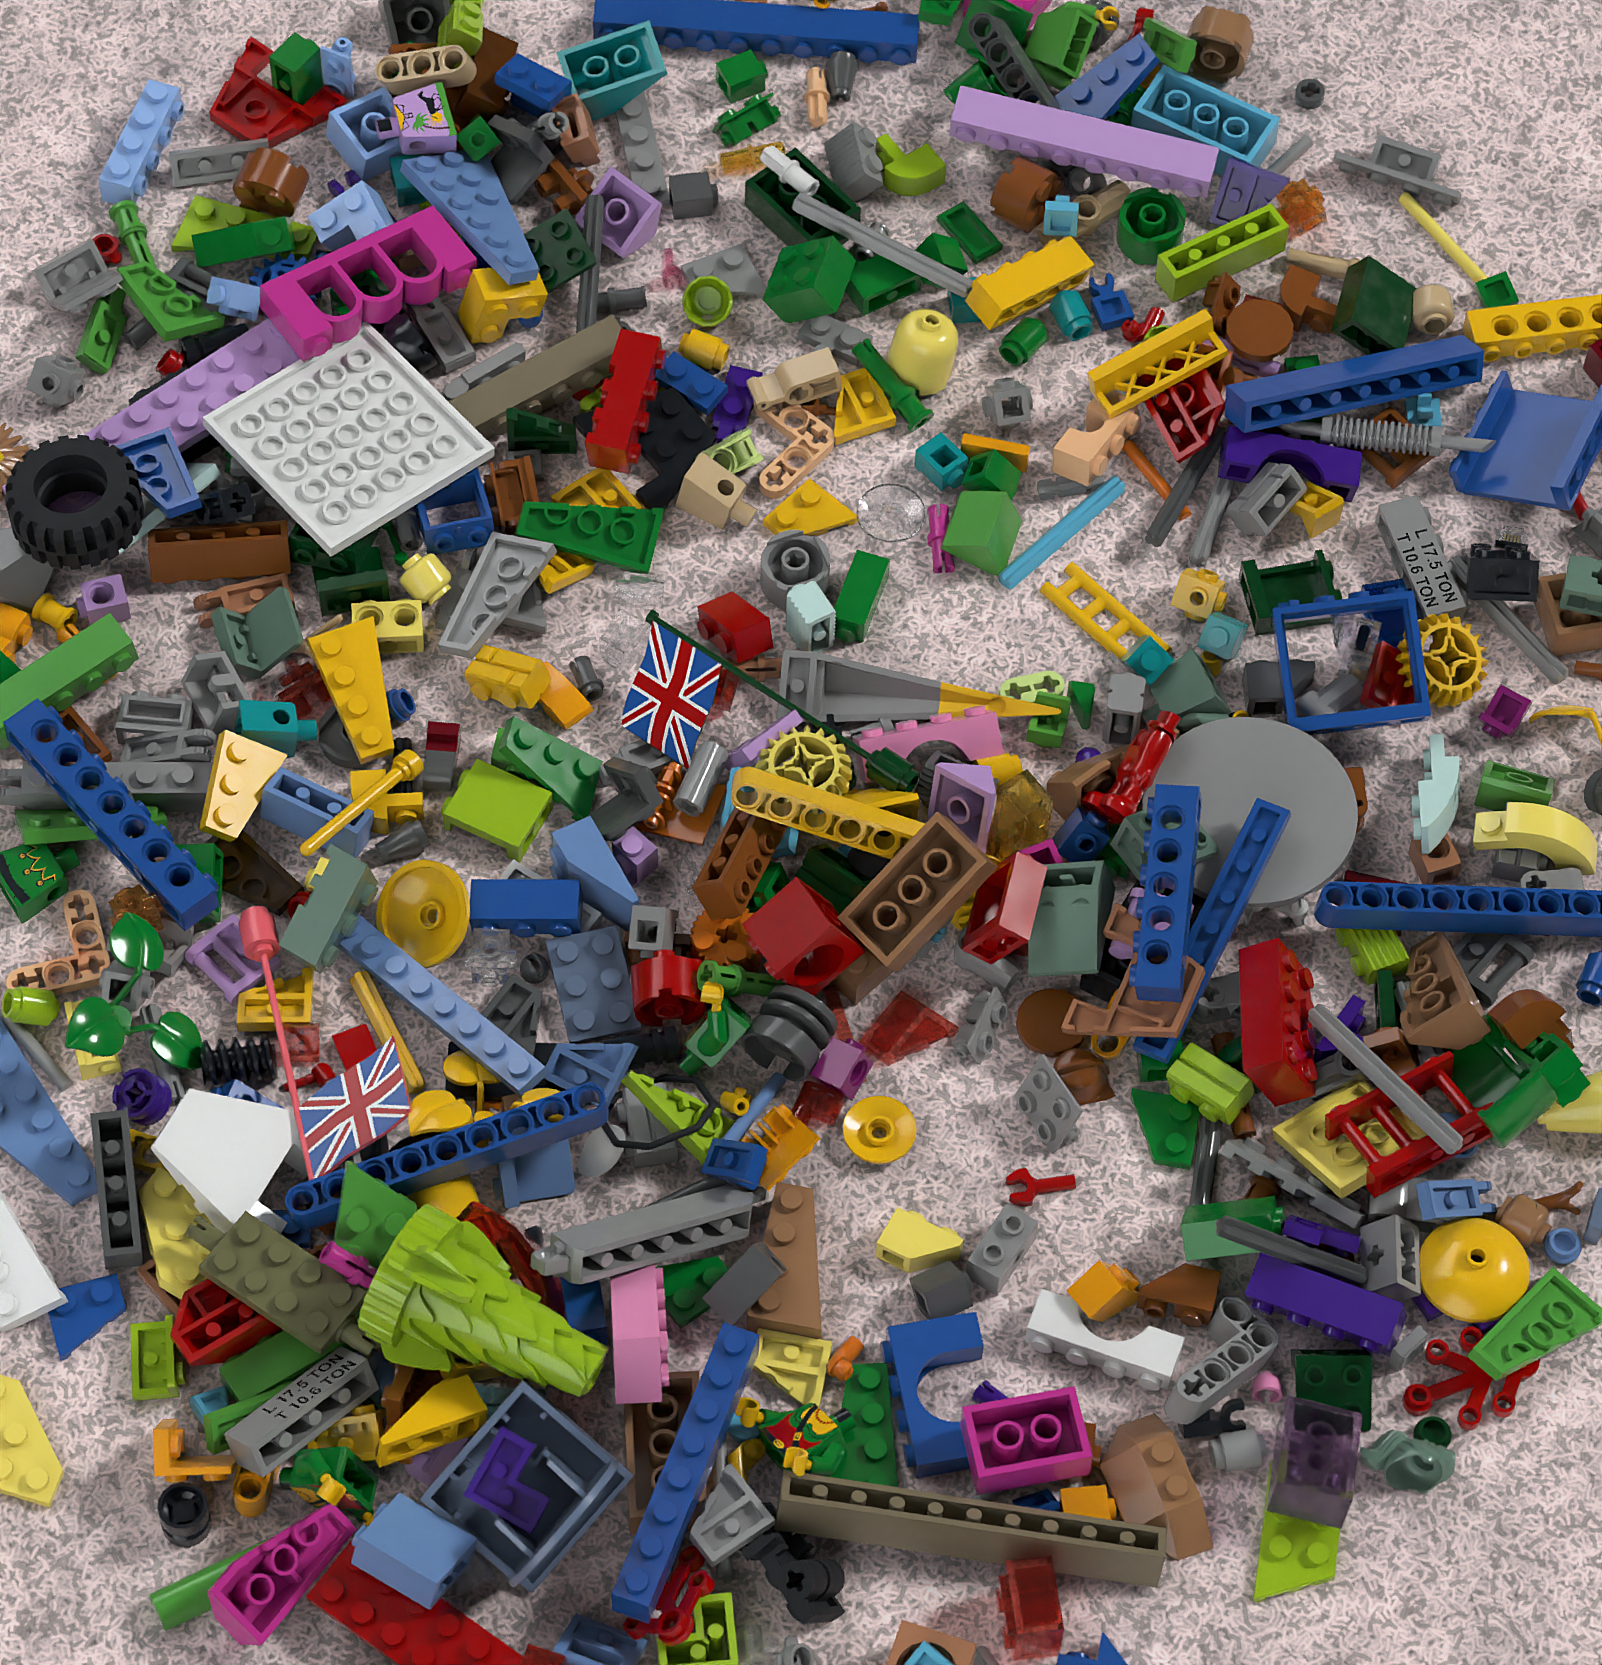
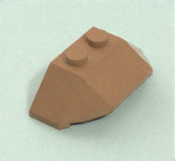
[1099,1413,1213,1561]

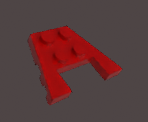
[209,36,348,148]

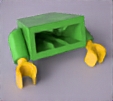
[1022,1,1120,91]

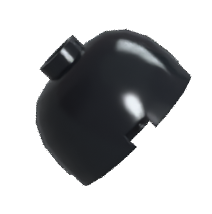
[378,307,439,375]

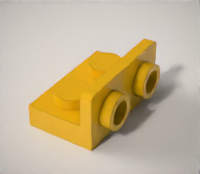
[307,1403,386,1462]

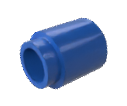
[1576,950,1602,1006]

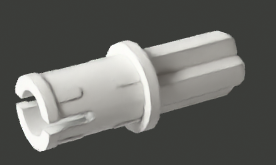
[760,146,820,197]

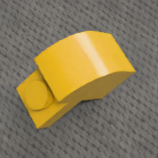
[350,769,424,834]

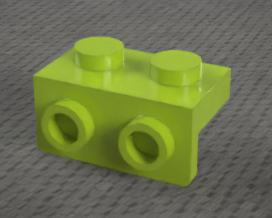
[130,1314,186,1401]

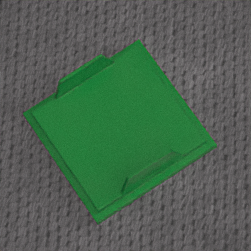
[954,0,1034,61]

